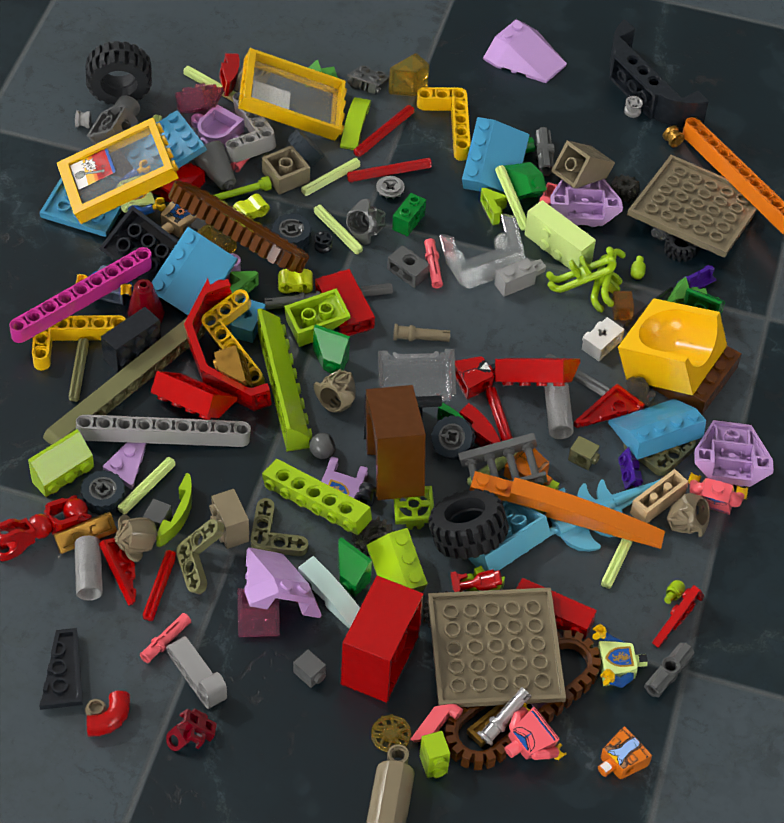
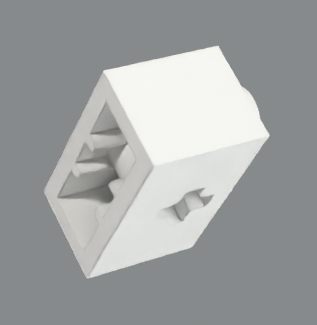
[582,317,625,361]

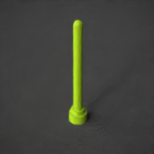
[215,176,272,200]

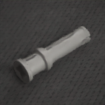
[477,687,531,746]

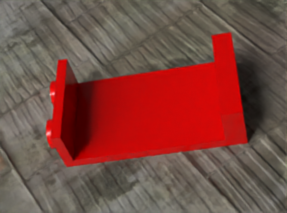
[315,269,375,336]

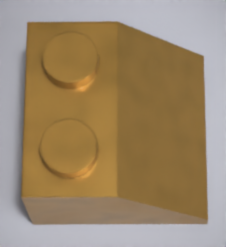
[213,345,254,388]

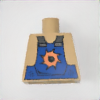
[161,201,197,238]

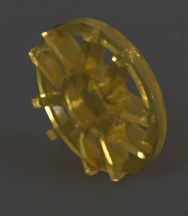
[371,714,411,752]

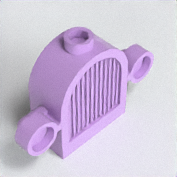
[191,104,244,148]

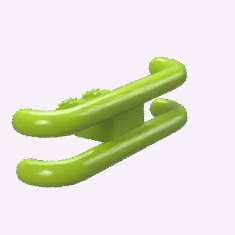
[546,247,617,293]
[591,249,626,313]

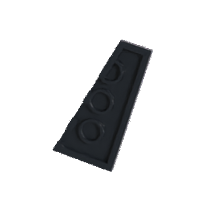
[39,628,83,710]

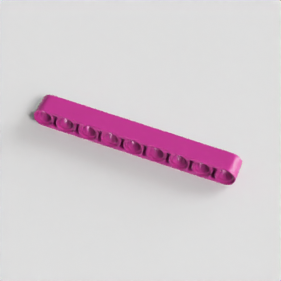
[9,247,152,343]

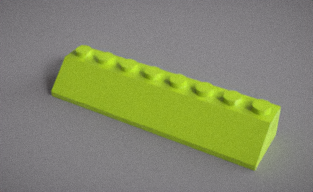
[257,308,312,452]

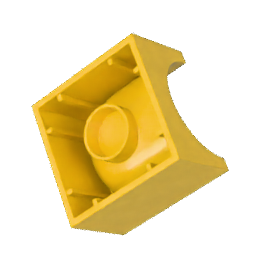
[618,298,727,395]

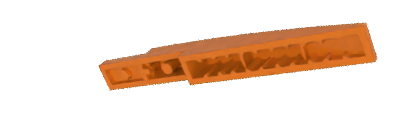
[470,471,665,549]

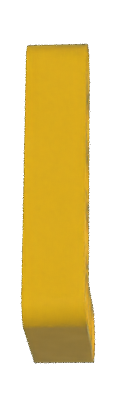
[417,87,470,161]
[201,289,265,387]
[32,315,126,371]

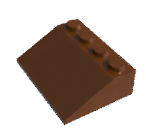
[653,346,742,415]

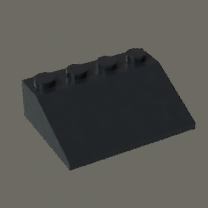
[99,206,179,282]

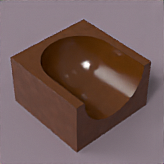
[366,385,426,500]

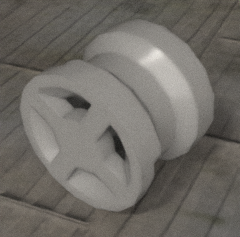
[624,96,643,118]
[75,110,92,128]

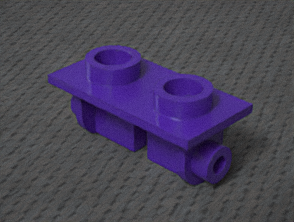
[677,265,716,289]
[618,447,643,490]

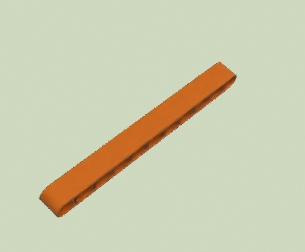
[682,117,784,235]

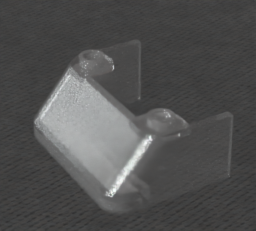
[440,214,526,288]

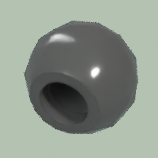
[309,432,336,460]

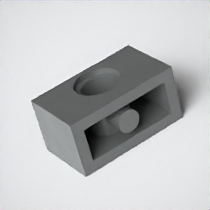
[387,245,430,288]

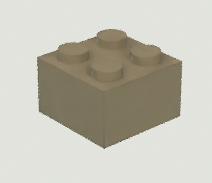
[262,145,310,195]
[209,489,249,549]

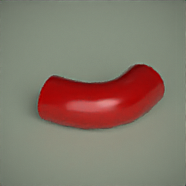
[87,691,130,737]

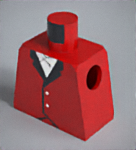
[452,356,495,399]

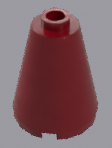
[127,279,165,324]

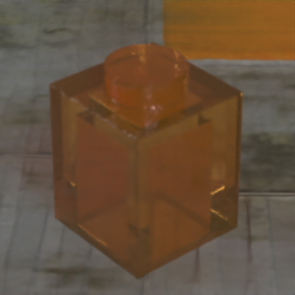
[612,291,634,320]

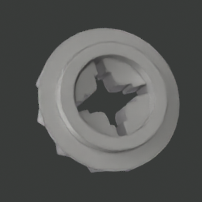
[376,176,404,200]

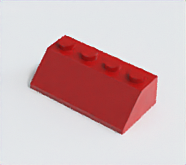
[495,358,580,386]
[151,371,237,420]

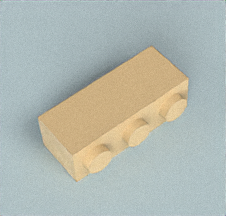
[630,469,689,523]

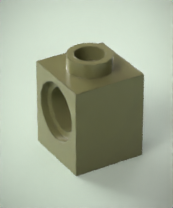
[568,436,600,470]

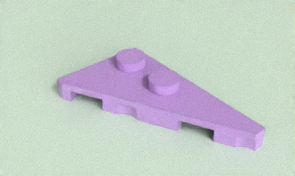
[103,442,146,490]

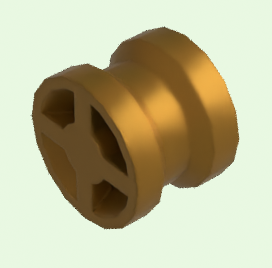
[663,126,685,148]

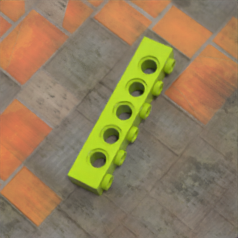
[262,458,372,535]

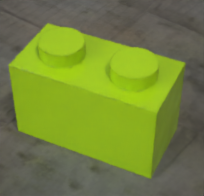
[419,731,450,778]

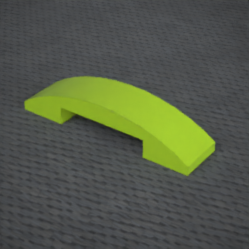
[340,97,371,150]
[156,473,192,547]

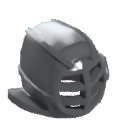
[346,199,386,245]

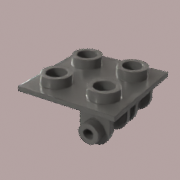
[347,65,390,94]

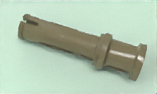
[393,324,450,342]

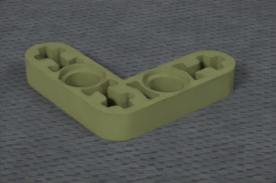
[623,440,696,476]
[251,498,308,556]
[176,519,225,594]

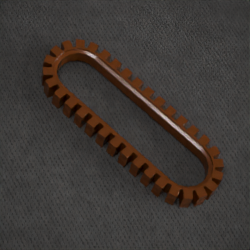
[168,180,309,273]
[444,630,601,770]

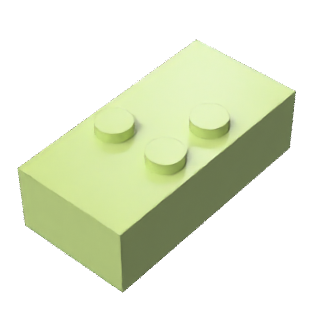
[524,200,596,271]

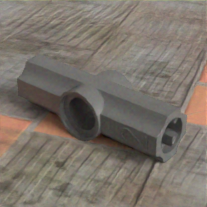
[535,127,554,176]
[644,642,695,698]

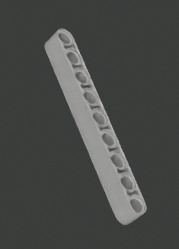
[76,415,251,447]

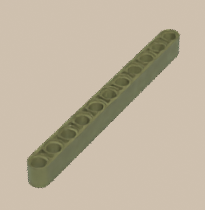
[43,318,206,445]

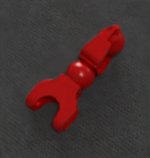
[0,495,92,561]

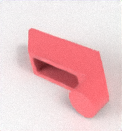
[539,182,558,206]
[411,704,463,742]

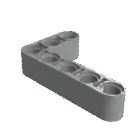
[226,92,276,162]

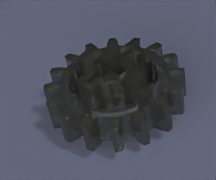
[352,516,395,557]

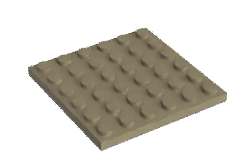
[627,155,758,258]
[428,588,566,707]

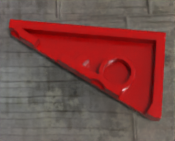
[573,384,645,428]
[99,538,136,606]
[652,585,705,648]

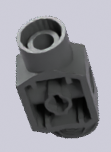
[87,95,140,165]

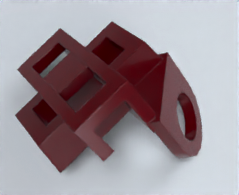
[166,709,217,751]

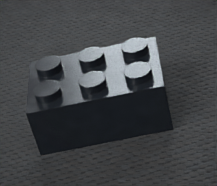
[101,307,161,373]

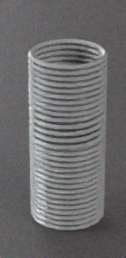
[544,383,574,439]
[75,535,103,600]

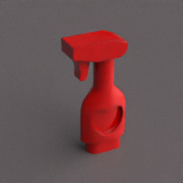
[450,569,502,592]

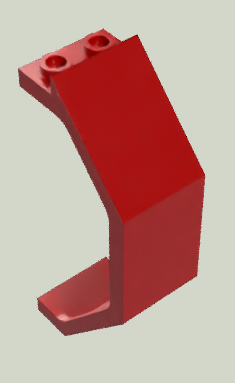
[184,278,272,411]

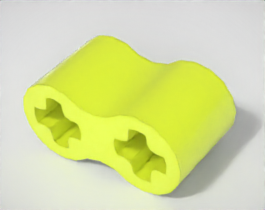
[233,193,270,219]
[278,269,313,294]

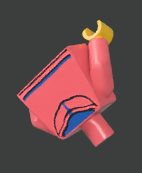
[688,472,748,515]
[504,703,567,760]

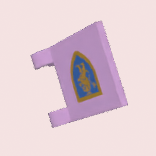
[321,457,368,498]

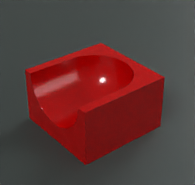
[341,576,424,703]

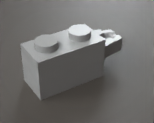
[495,258,546,297]

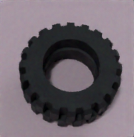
[85,41,152,105]
[428,489,509,560]

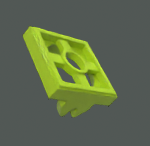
[393,486,434,530]

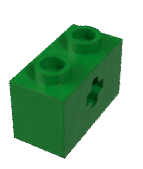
[392,193,426,237]

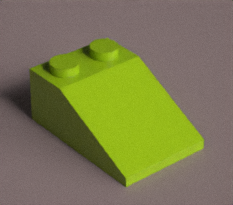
[284,288,350,347]

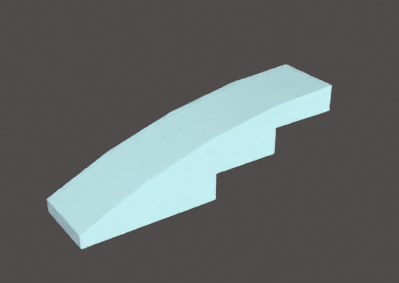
[298,556,360,629]

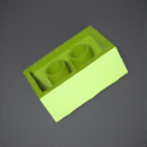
[28,429,94,497]
[367,528,427,592]

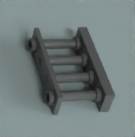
[458,433,547,485]

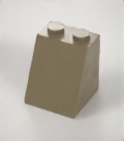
[551,140,615,188]

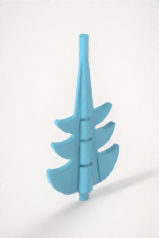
[549,478,662,552]

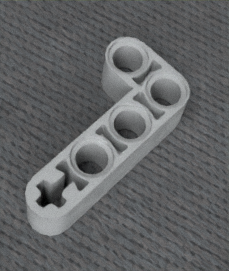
[166,636,227,709]

